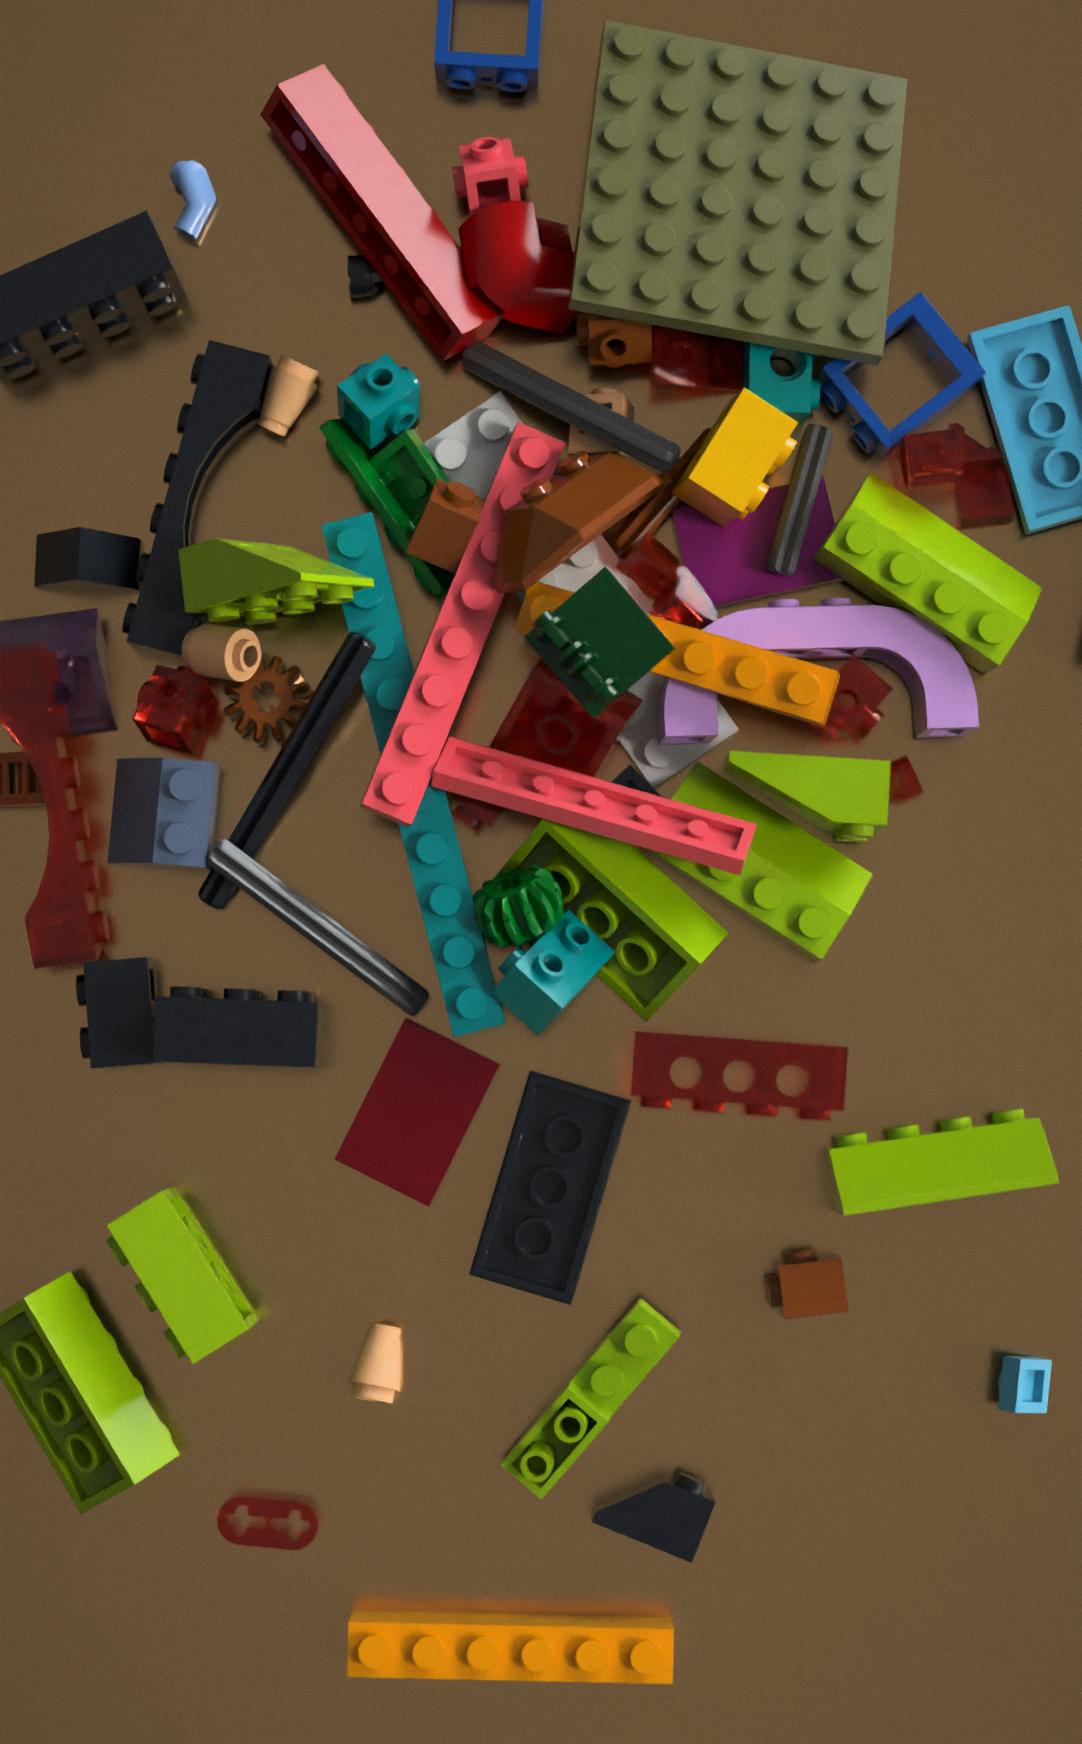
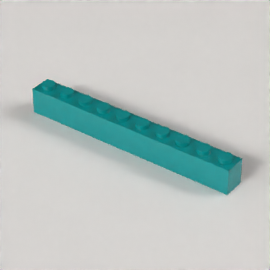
[321,512,506,1038]

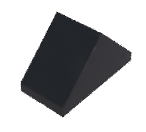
[34,527,142,592]

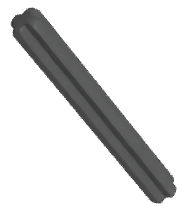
[462,341,681,473]
[207,839,428,1016]

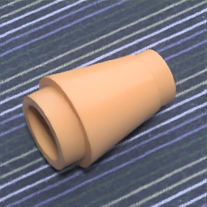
[257,355,319,437]
[348,1323,401,1404]

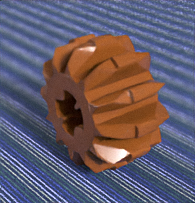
[223,656,312,745]

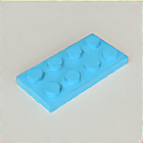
[967,305,1082,534]

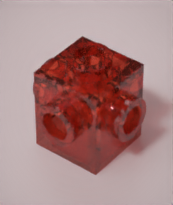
[813,654,893,742]
[132,664,218,755]

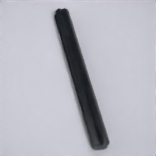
[198,631,376,909]

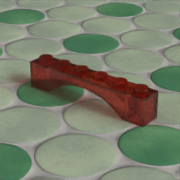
[0,639,109,969]

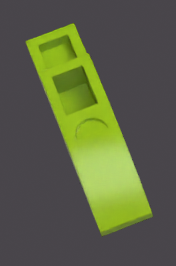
[501,1298,681,1500]

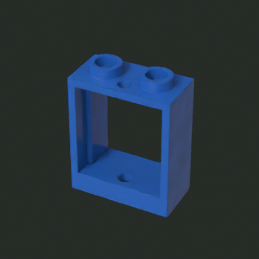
[434,0,544,92]
[819,291,986,460]

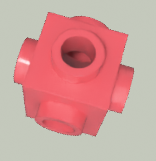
[452,137,529,216]

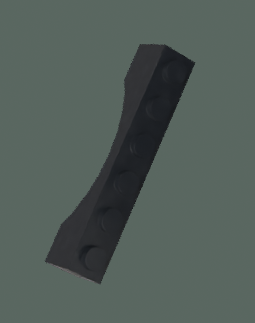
[122,340,273,662]

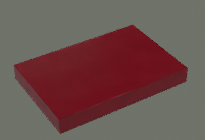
[334,1017,500,1207]

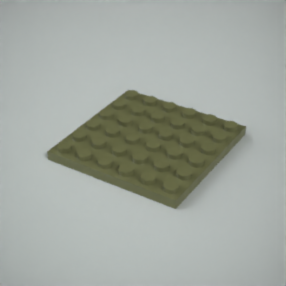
[568,19,907,366]

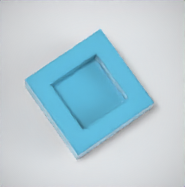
[998,1356,1052,1413]

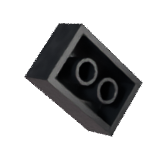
[153,986,326,1068]

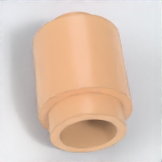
[182,623,262,682]

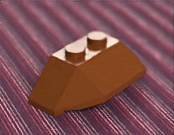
[493,451,675,593]

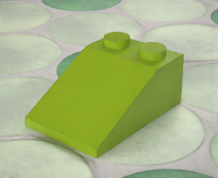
[723,751,891,842]

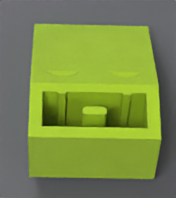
[178,539,374,625]

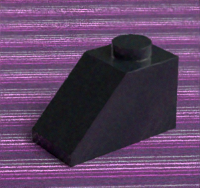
[591,1472,716,1563]

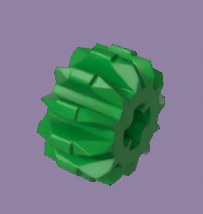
[472,865,565,947]

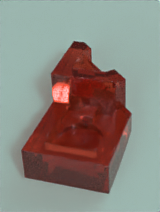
[948,423,1015,528]

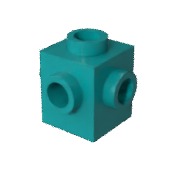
[337,353,421,449]

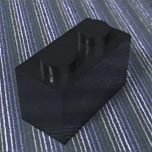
[76,957,162,1069]

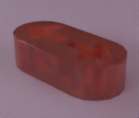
[217,1493,320,1550]

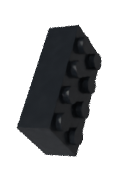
[0,210,186,379]

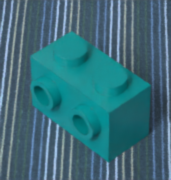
[491,910,615,1035]

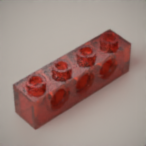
[630,1031,848,1121]

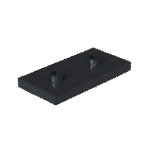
[469,1071,631,1305]

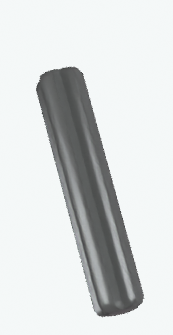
[766,424,833,577]

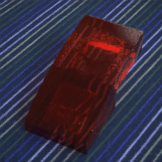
[615,533,719,630]

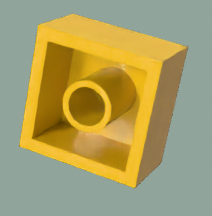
[671,387,798,527]

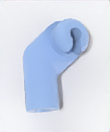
[170,160,216,240]

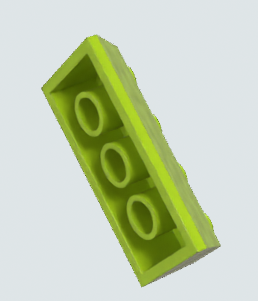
[813,471,1042,674]
[640,761,873,962]
[493,819,728,1021]
[824,1109,1059,1216]
[0,1271,180,1514]

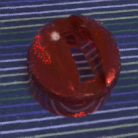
[889,755,924,800]

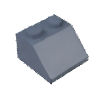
[107,758,222,872]

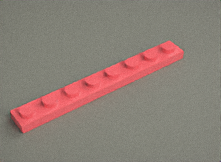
[359,422,566,828]

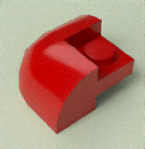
[458,201,578,334]

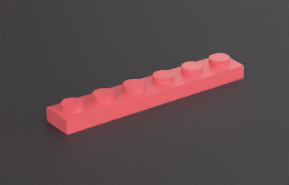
[431,736,757,875]

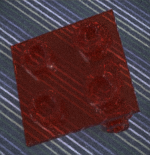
[650,325,744,392]

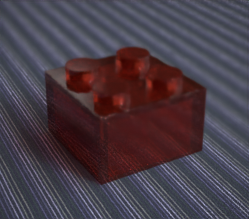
[489,658,643,778]

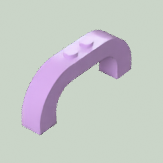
[656,598,979,746]

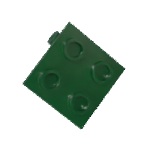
[524,566,676,719]

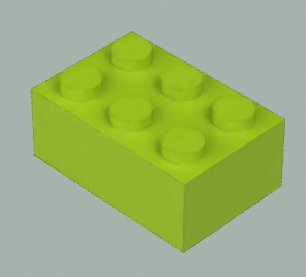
[106,1186,259,1364]

